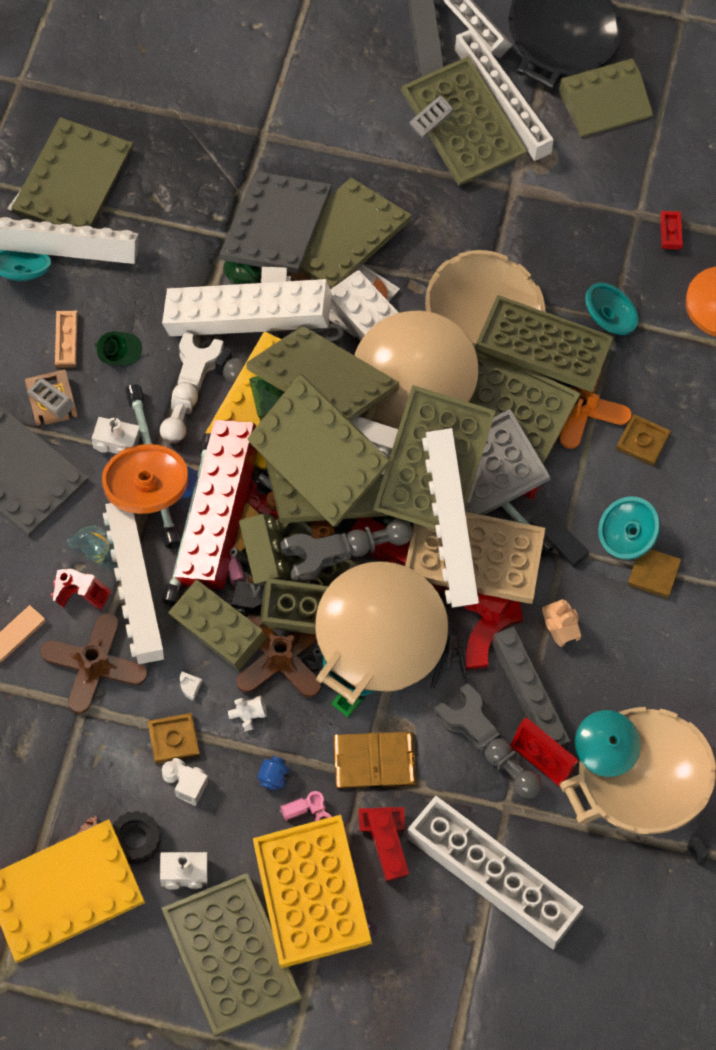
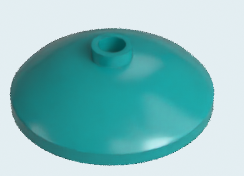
[0,250,51,282]
[585,283,638,335]
[598,496,661,560]
[575,710,641,777]

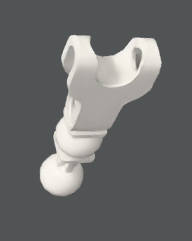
[160,332,224,444]

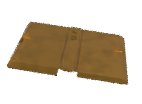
[333,732,418,789]

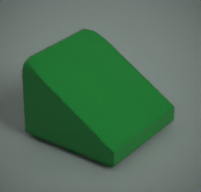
[331,694,365,718]

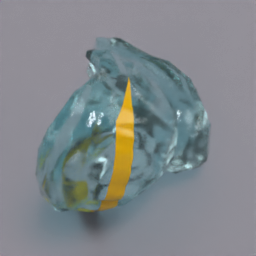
[67,525,109,563]

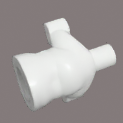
[228,696,267,732]

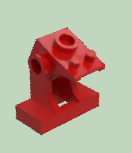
[51,569,112,610]

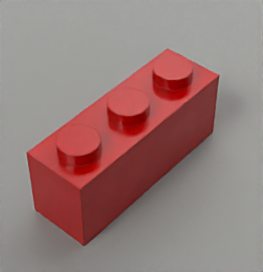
[366,807,409,882]

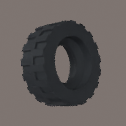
[113,811,161,865]

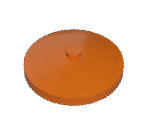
[685,267,716,337]
[102,444,188,514]

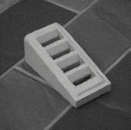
[409,96,453,138]
[27,378,74,420]

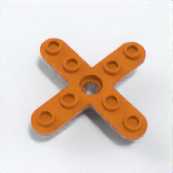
[560,371,631,449]

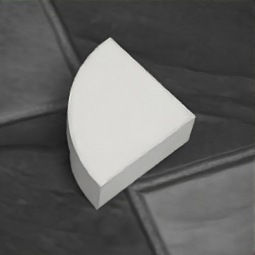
[180,672,202,701]

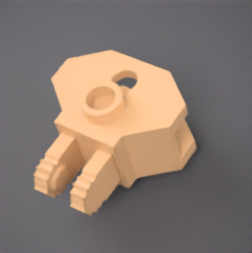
[542,599,581,647]

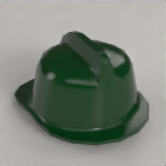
[223,261,262,285]
[95,331,142,365]

